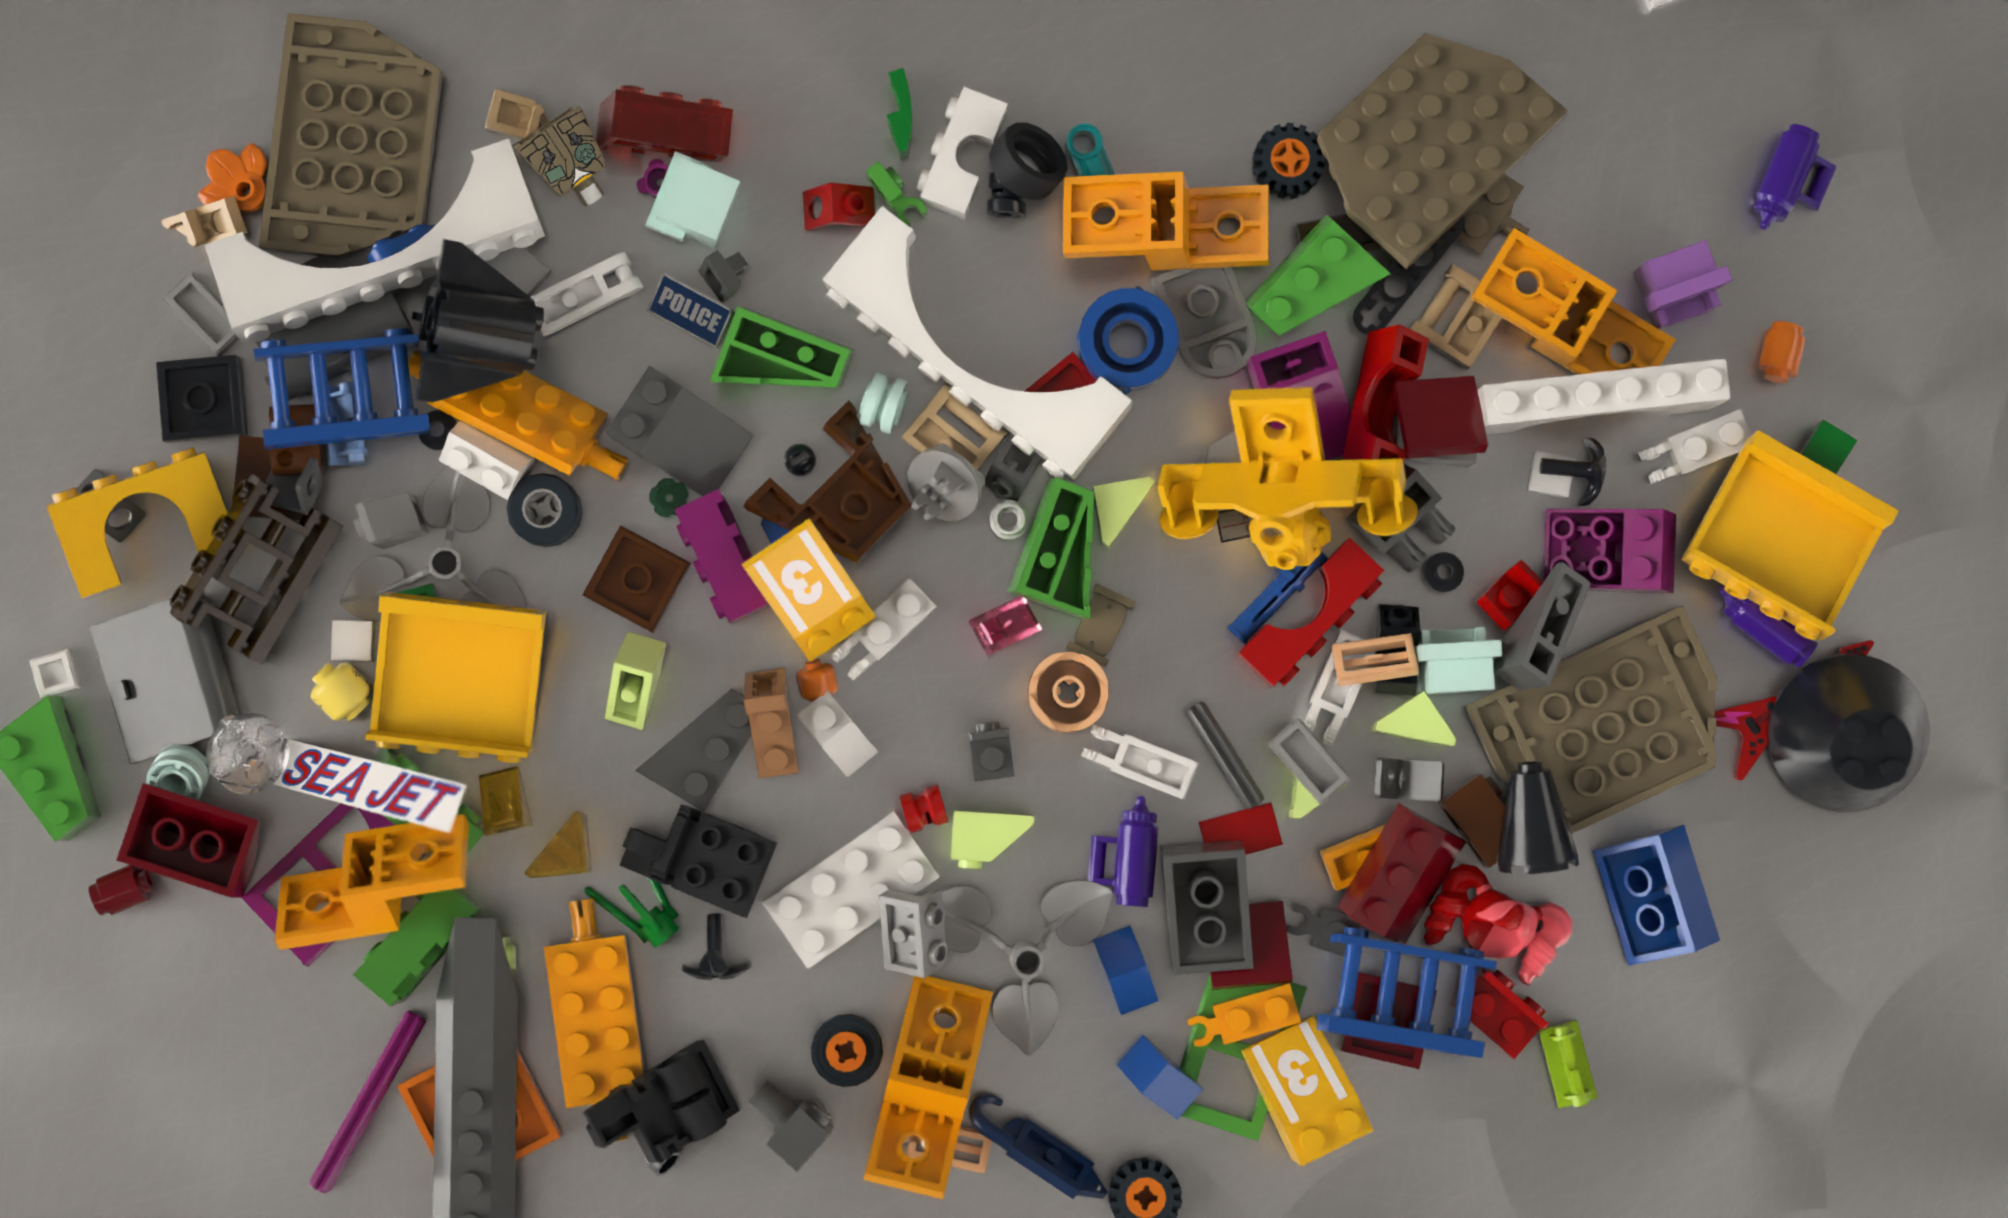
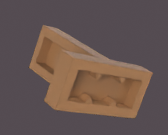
[744,668,799,779]

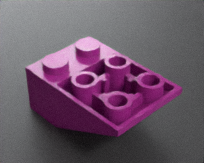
[1246,331,1351,461]
[1544,509,1677,593]

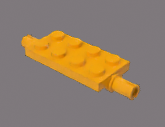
[408,351,629,481]
[544,898,645,1141]

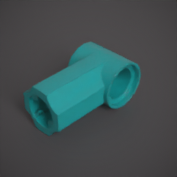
[1065,123,1115,176]

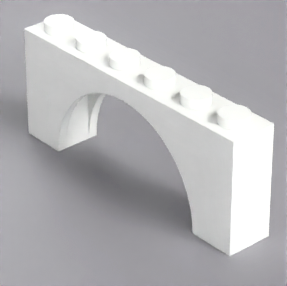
[1477,359,1731,435]

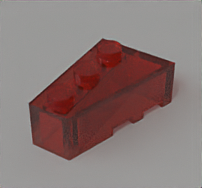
[596,85,733,163]

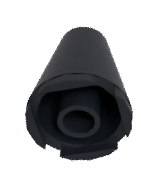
[1497,761,1579,874]

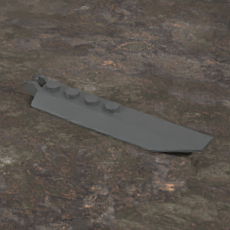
[433,917,518,1218]

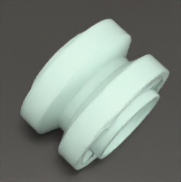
[859,371,908,434]
[146,744,210,800]

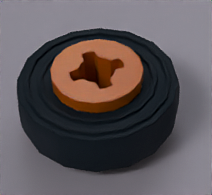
[810,1014,883,1087]

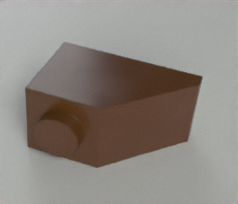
[1437,774,1505,868]

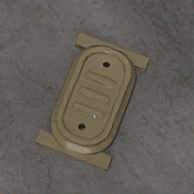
[1066,583,1135,667]

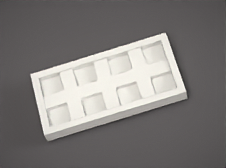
[763,811,940,969]

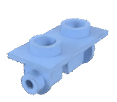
[326,382,368,466]

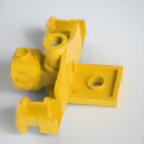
[1157,387,1418,570]

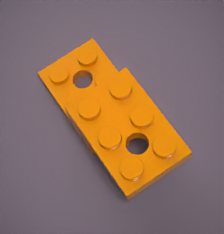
[1063,171,1270,271]
[1471,228,1676,375]
[275,814,469,950]
[863,976,993,1200]

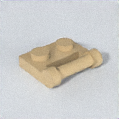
[1410,265,1502,370]
[902,383,1008,470]

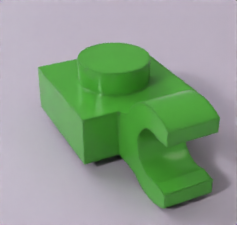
[866,161,927,227]

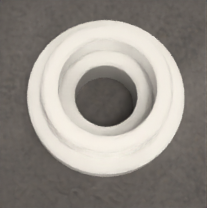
[989,500,1029,540]

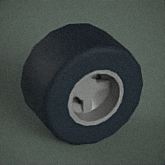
[506,473,583,548]

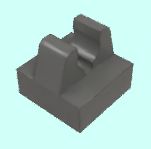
[699,250,749,303]

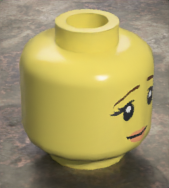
[310,662,371,722]

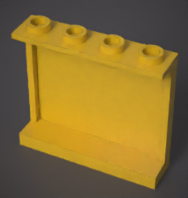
[1681,430,1899,641]
[365,591,547,763]

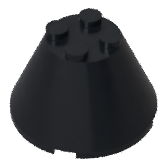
[1767,653,1930,812]

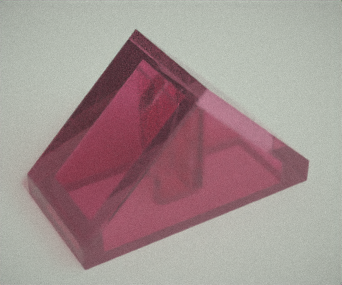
[968,596,1042,659]

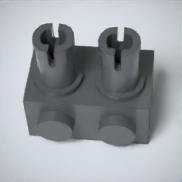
[1346,464,1456,572]
[748,1081,834,1172]

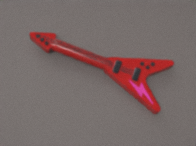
[1714,640,1874,780]

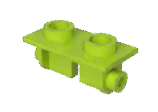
[1539,1020,1598,1108]

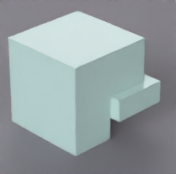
[645,151,740,249]
[1414,626,1502,695]

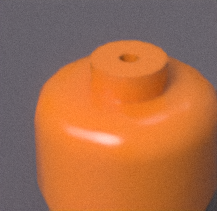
[796,659,838,702]

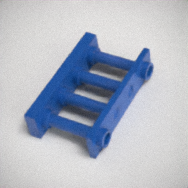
[253,328,430,450]
[1316,927,1497,1058]

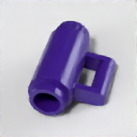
[1754,124,1837,230]
[1719,587,1818,668]
[1088,796,1159,907]

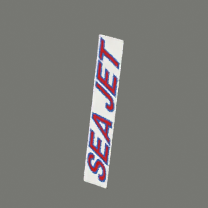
[273,739,466,833]

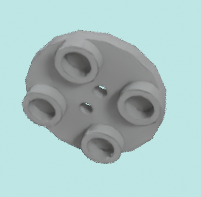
[907,443,985,522]

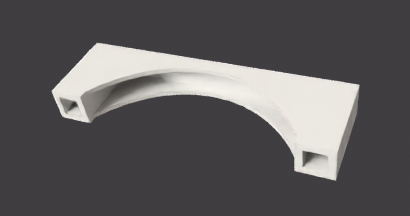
[204,138,545,344]
[822,206,1133,482]

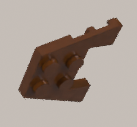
[743,400,912,563]

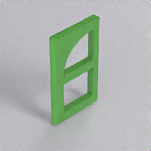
[1180,974,1307,1141]

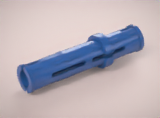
[1227,551,1328,644]

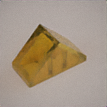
[479,766,533,836]
[524,810,592,878]

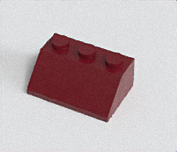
[116,783,260,898]
[1337,803,1467,944]

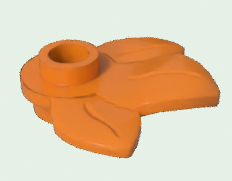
[198,143,268,212]

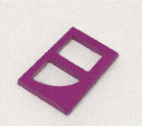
[241,803,425,968]

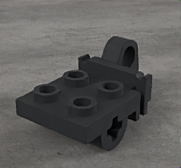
[620,804,777,918]
[583,1040,740,1163]

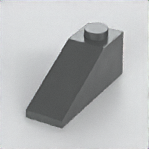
[1493,562,1591,691]

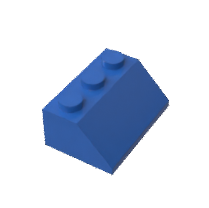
[1593,825,1720,966]

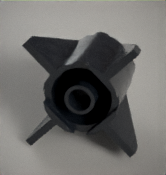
[412,239,544,403]

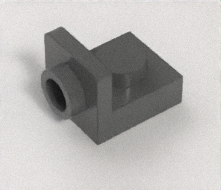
[985,433,1042,502]
[969,722,1014,782]

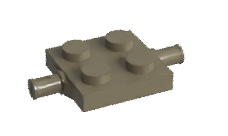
[1448,175,1530,255]

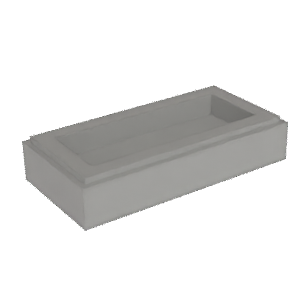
[163,271,239,356]
[1267,717,1352,805]

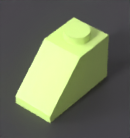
[604,632,666,730]
[950,811,1034,869]

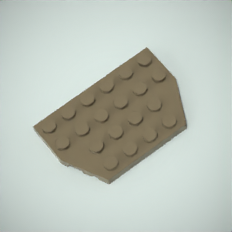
[259,13,443,258]
[1317,33,1568,269]
[1464,605,1717,834]

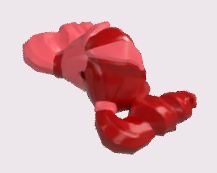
[1423,864,1572,985]

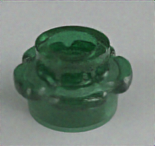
[649,478,689,517]

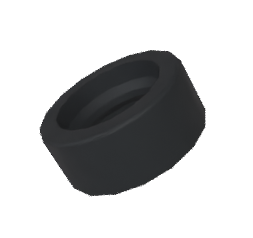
[989,122,1068,200]

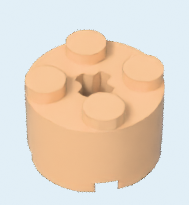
[1027,652,1109,733]

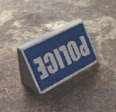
[647,273,735,349]

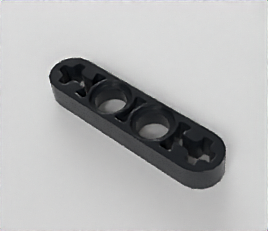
[1353,216,1464,335]

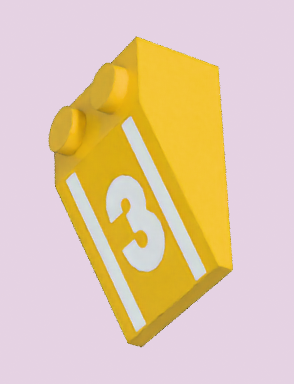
[742,519,876,662]
[1241,1015,1374,1167]

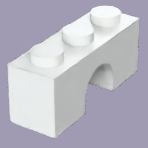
[916,86,1008,221]

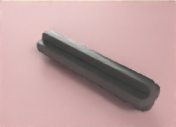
[1186,701,1264,809]

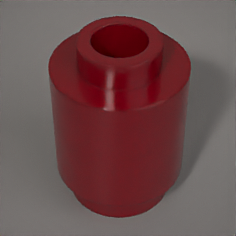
[88,865,154,915]

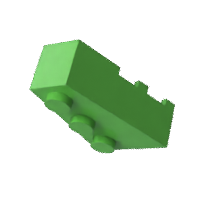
[353,888,483,1006]

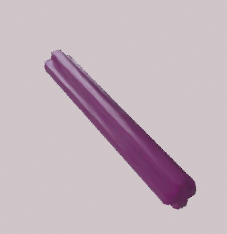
[309,1010,426,1193]

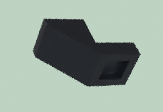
[1374,604,1421,696]

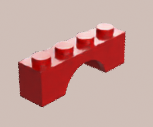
[1342,324,1429,464]
[1236,537,1385,688]

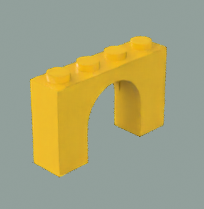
[46,447,228,598]

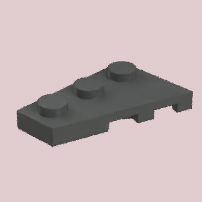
[635,688,752,812]

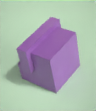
[1633,240,1733,329]

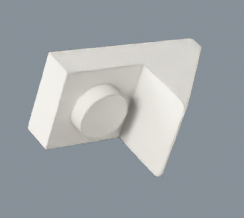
[796,690,878,777]

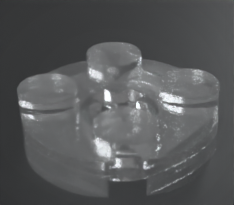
[206,713,290,794]

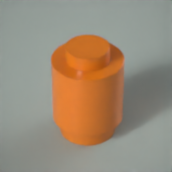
[1757,321,1806,383]

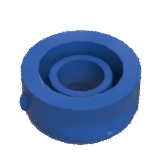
[1076,286,1179,395]

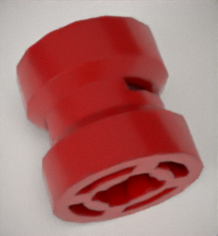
[899,784,949,834]

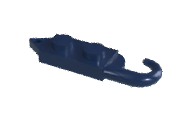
[969,1094,1108,1199]

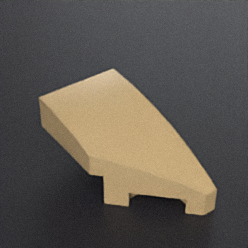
[484,89,549,139]
[161,196,248,247]

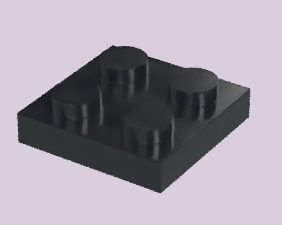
[156,355,246,443]

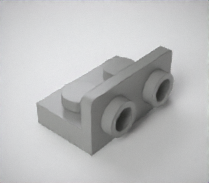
[879,889,948,978]

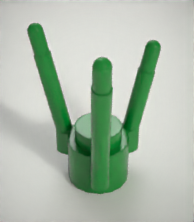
[584,877,679,948]

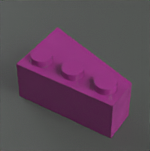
[674,489,771,624]

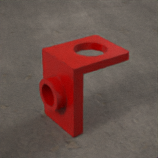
[803,182,875,231]

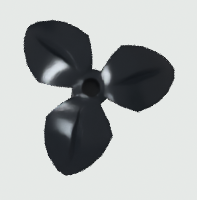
[1539,438,1607,506]
[681,913,752,980]

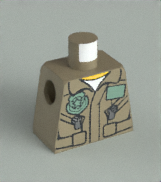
[512,104,606,206]

